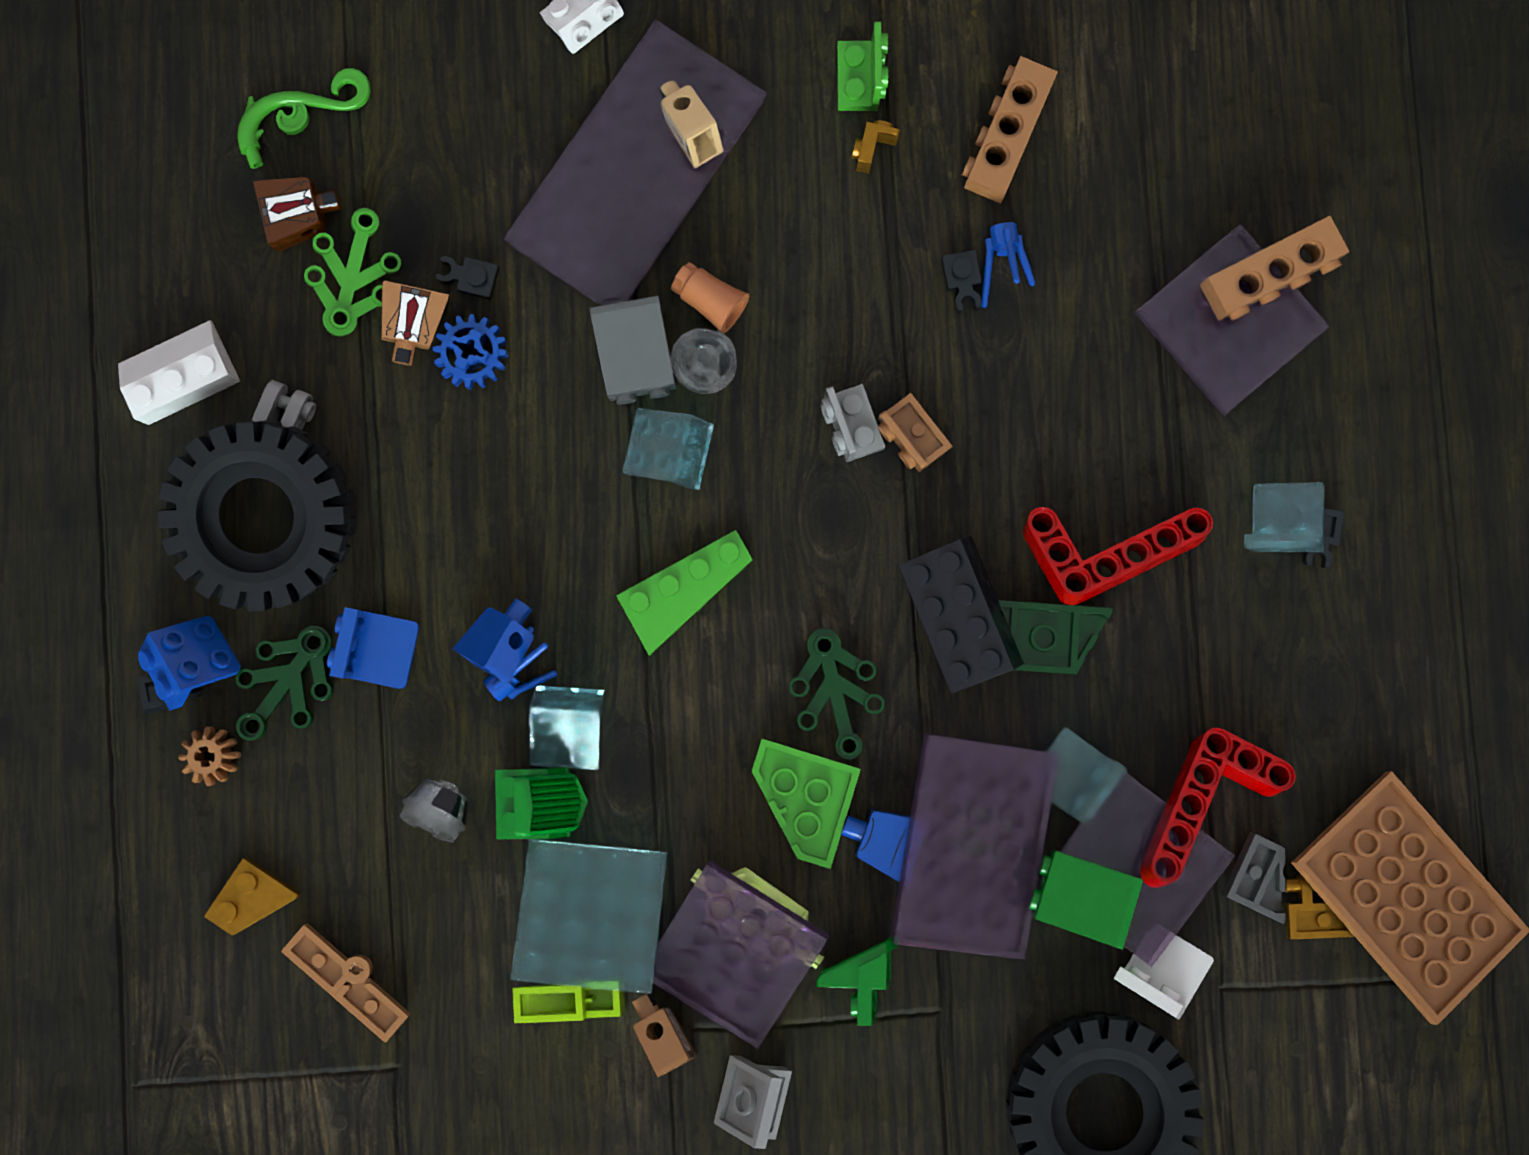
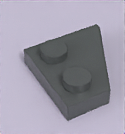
[1221,832,1286,924]

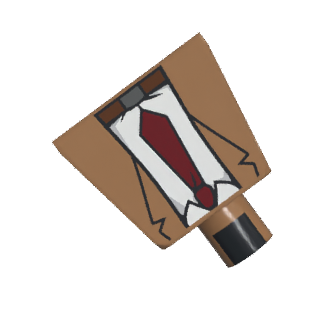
[381,280,449,366]
[632,992,697,1077]

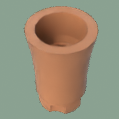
[671,262,749,334]

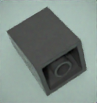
[589,296,676,405]

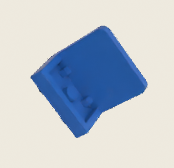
[327,607,420,689]
[138,616,241,711]

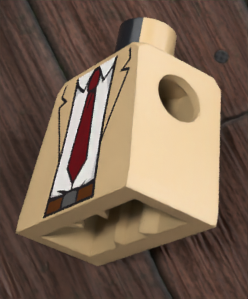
[659,81,724,168]

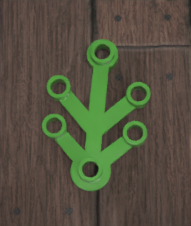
[304,208,401,337]

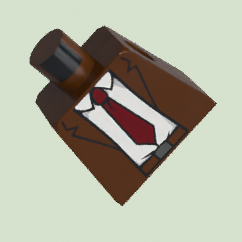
[253,177,341,252]

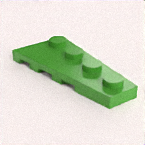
[616,530,753,656]

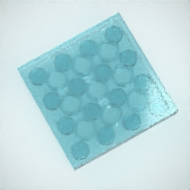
[510,839,667,995]

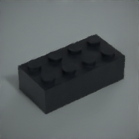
[899,536,1024,694]

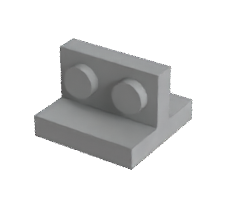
[714,1055,792,1149]

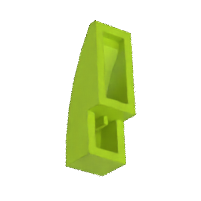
[513,977,626,1023]

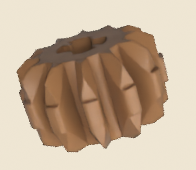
[178,727,241,786]

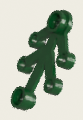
[235,626,334,741]
[789,628,885,760]

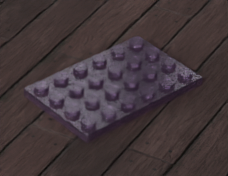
[890,733,1059,960]

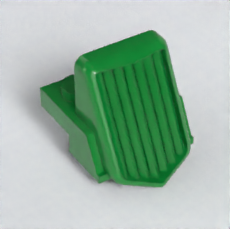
[495,767,588,840]
[816,934,898,1026]

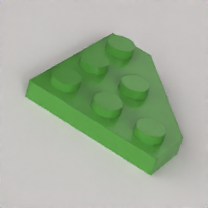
[752,738,861,869]

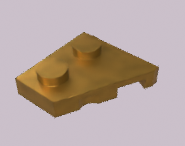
[204,857,301,936]

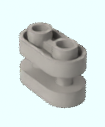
[251,380,316,430]

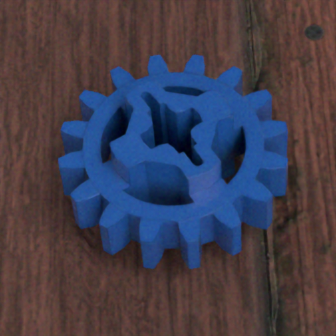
[433,314,509,390]

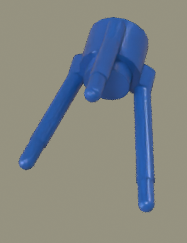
[981,222,1035,308]
[483,626,557,701]

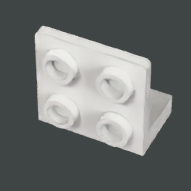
[1114,922,1214,1020]

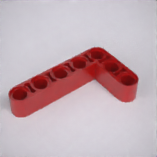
[1023,507,1213,606]
[1140,728,1296,888]

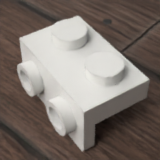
[540,0,624,54]

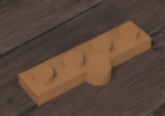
[281,923,411,1043]

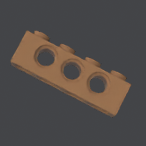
[962,56,1058,204]
[1200,216,1350,321]

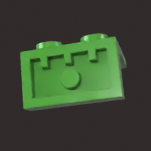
[837,21,888,111]

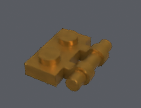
[1285,875,1355,939]

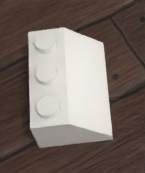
[118,320,240,425]

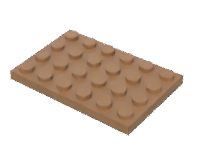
[1291,771,1529,1025]

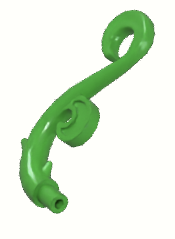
[237,68,371,169]

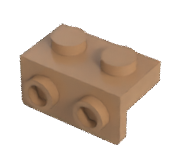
[877,393,953,472]

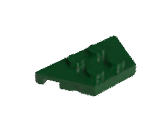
[998,600,1113,675]

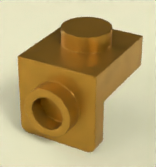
[852,120,900,174]

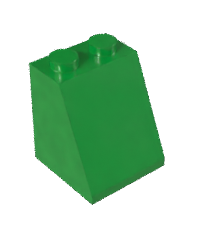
[1028,849,1143,950]

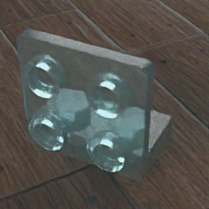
[623,408,714,490]
[1244,482,1325,552]
[530,686,604,770]
[1025,728,1127,826]

